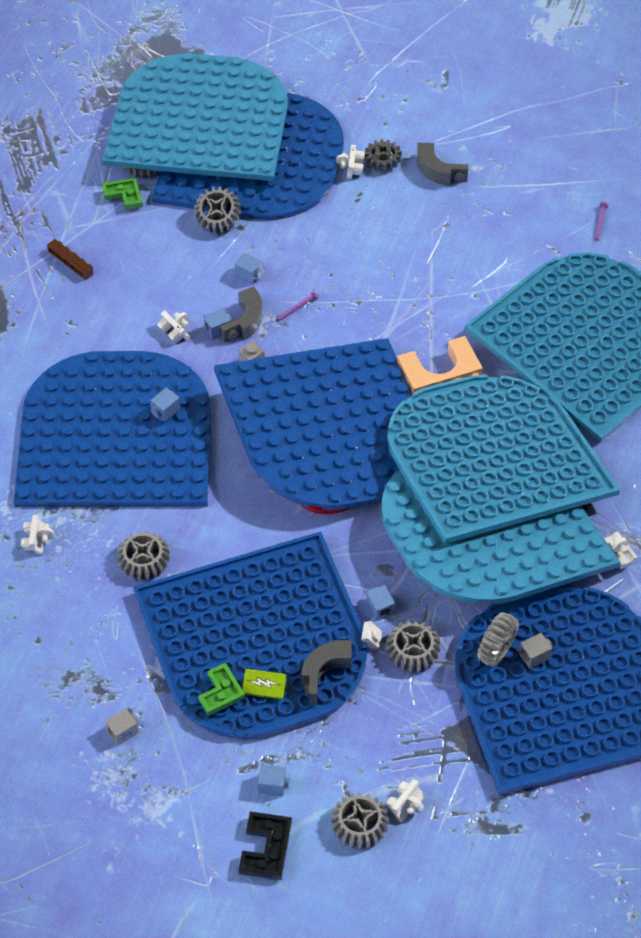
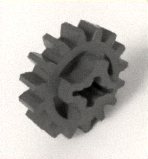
[364,139,402,171]

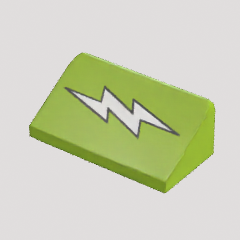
[242,669,286,700]

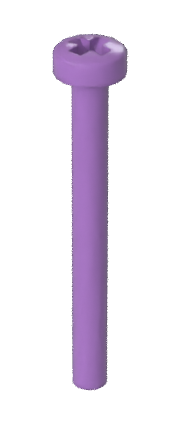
[595,201,608,241]
[277,291,318,321]

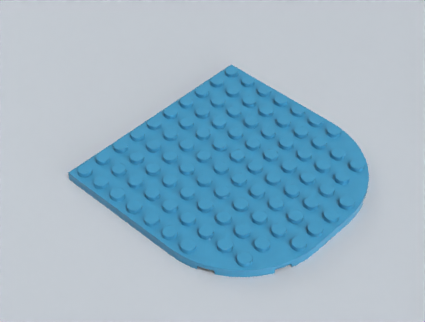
[102,53,288,181]
[464,253,641,442]
[387,375,620,544]
[381,469,620,604]

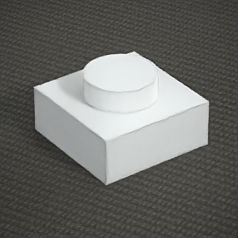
[361,621,382,650]

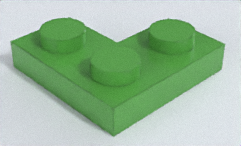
[102,178,143,210]
[198,663,245,716]

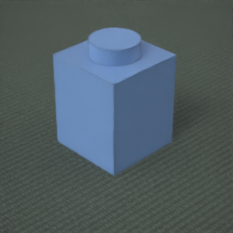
[234,253,263,284]
[203,308,233,339]
[150,387,181,422]
[366,585,395,621]
[258,764,290,796]

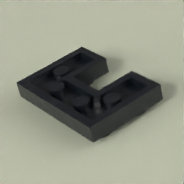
[238,811,292,880]

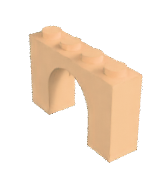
[397,336,483,393]

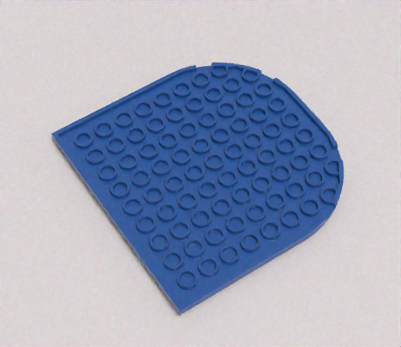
[152,93,344,220]
[214,338,413,510]
[14,351,211,507]
[133,531,367,739]
[455,585,641,795]

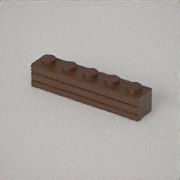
[47,239,94,281]

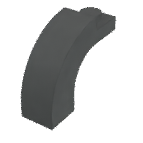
[417,142,468,186]
[220,286,262,343]
[301,640,352,704]

